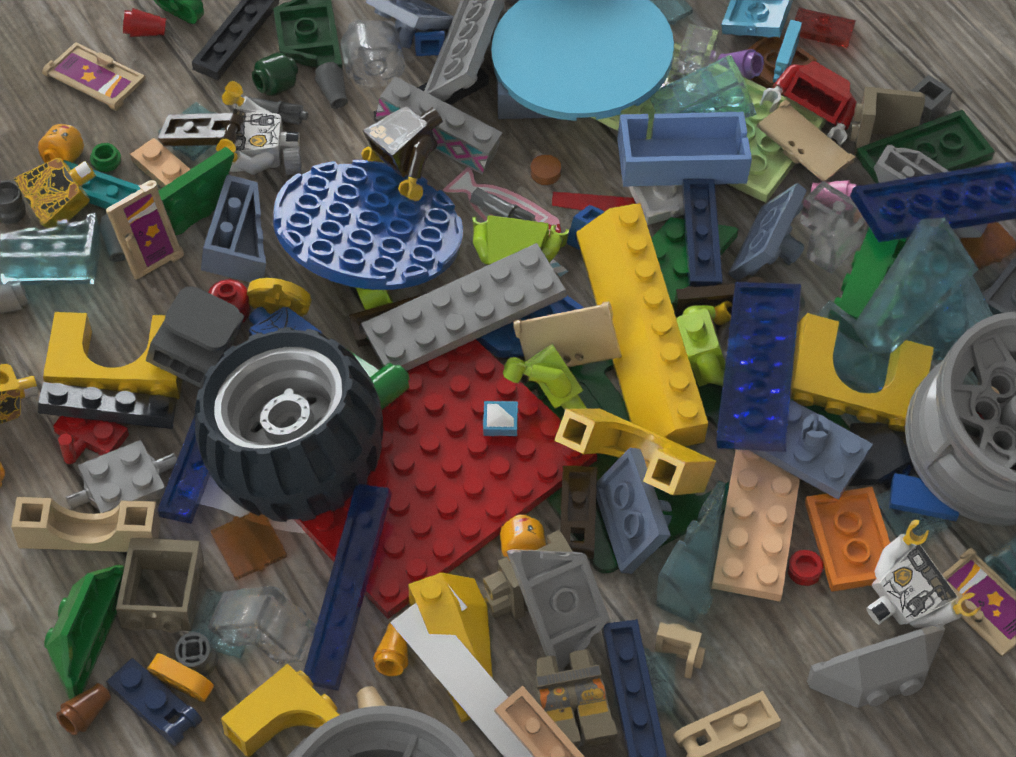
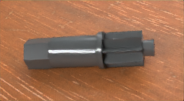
[236,96,308,125]
[470,187,536,221]

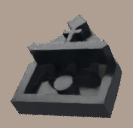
[848,423,914,488]

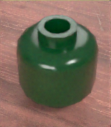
[252,52,298,96]

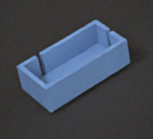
[617,112,752,187]

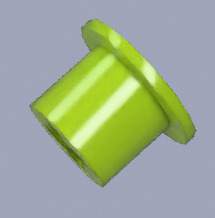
[356,288,393,310]

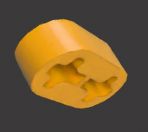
[147,653,214,702]

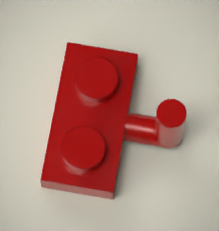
[53,416,129,464]

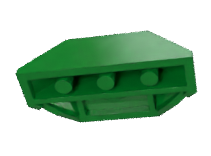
[44,565,125,699]

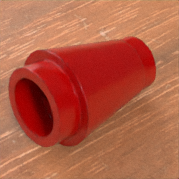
[123,8,166,37]

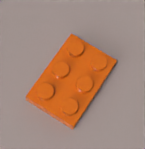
[805,487,890,592]

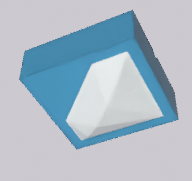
[483,401,518,436]

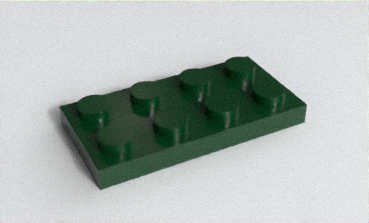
[856,109,995,192]

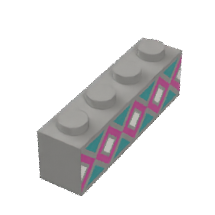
[376,76,502,175]

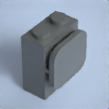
[146,286,245,388]

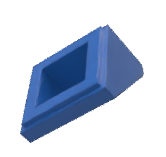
[414,31,445,56]

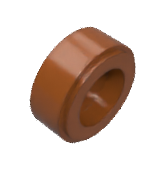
[530,155,561,185]

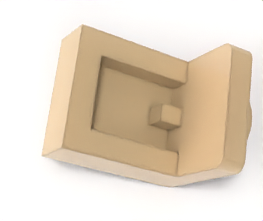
[655,622,706,679]

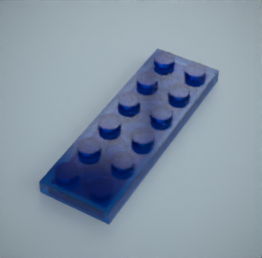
[850,161,1016,242]
[716,282,801,452]

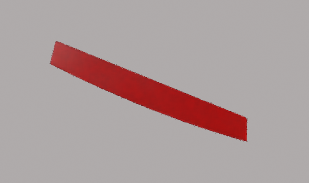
[552,192,636,211]

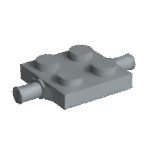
[65,440,179,513]

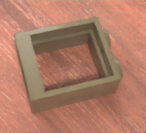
[116,538,204,633]

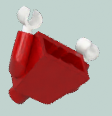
[760,61,857,147]

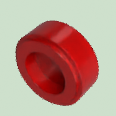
[787,550,823,586]

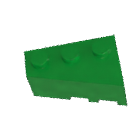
[830,220,909,342]

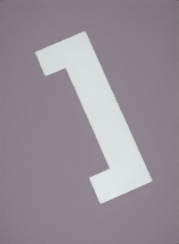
[390,585,582,757]

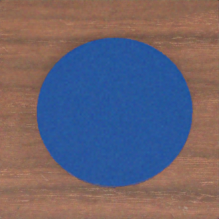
[273,160,463,290]

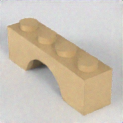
[11,497,161,552]

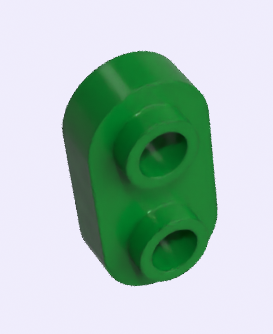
[154,0,204,24]

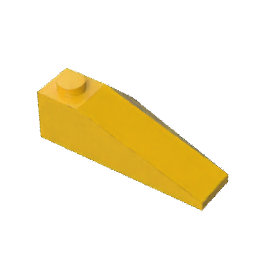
[408,573,493,723]

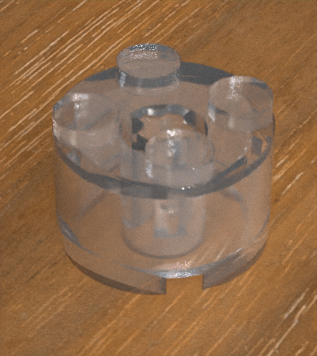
[340,20,405,88]

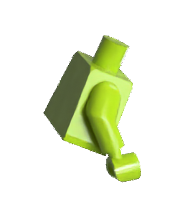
[472,215,569,265]
[503,344,587,410]

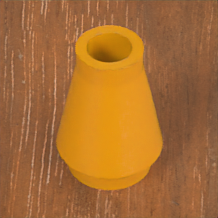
[373,623,408,676]

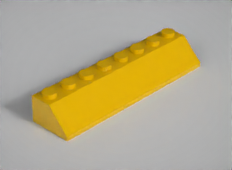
[576,203,708,446]

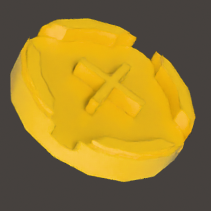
[247,278,312,317]

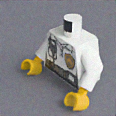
[215,81,300,175]
[866,520,981,628]

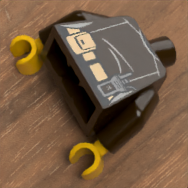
[361,107,443,201]

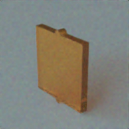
[958,216,1016,271]
[210,513,288,581]

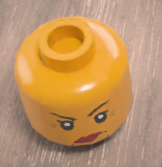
[38,124,84,163]
[500,515,546,561]

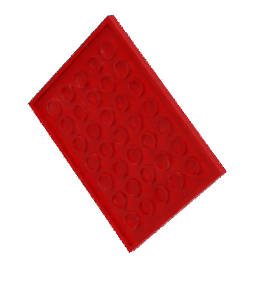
[293,339,597,619]

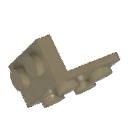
[849,86,925,155]

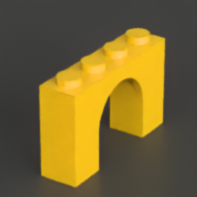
[43,312,182,399]
[784,313,934,432]
[554,408,716,495]
[221,663,339,757]

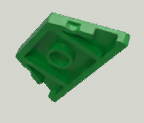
[158,147,234,236]
[651,217,739,308]

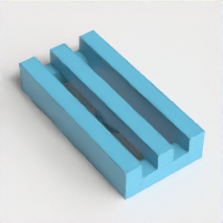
[773,20,802,82]

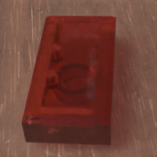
[795,7,856,48]

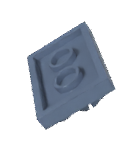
[366,0,454,49]
[728,183,807,282]
[749,396,873,500]
[596,448,672,574]

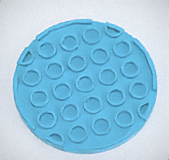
[491,0,674,121]

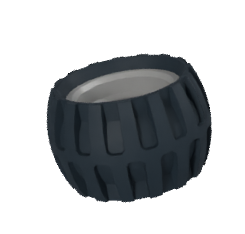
[195,327,384,522]

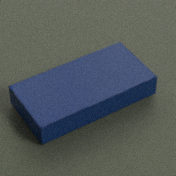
[889,473,959,522]

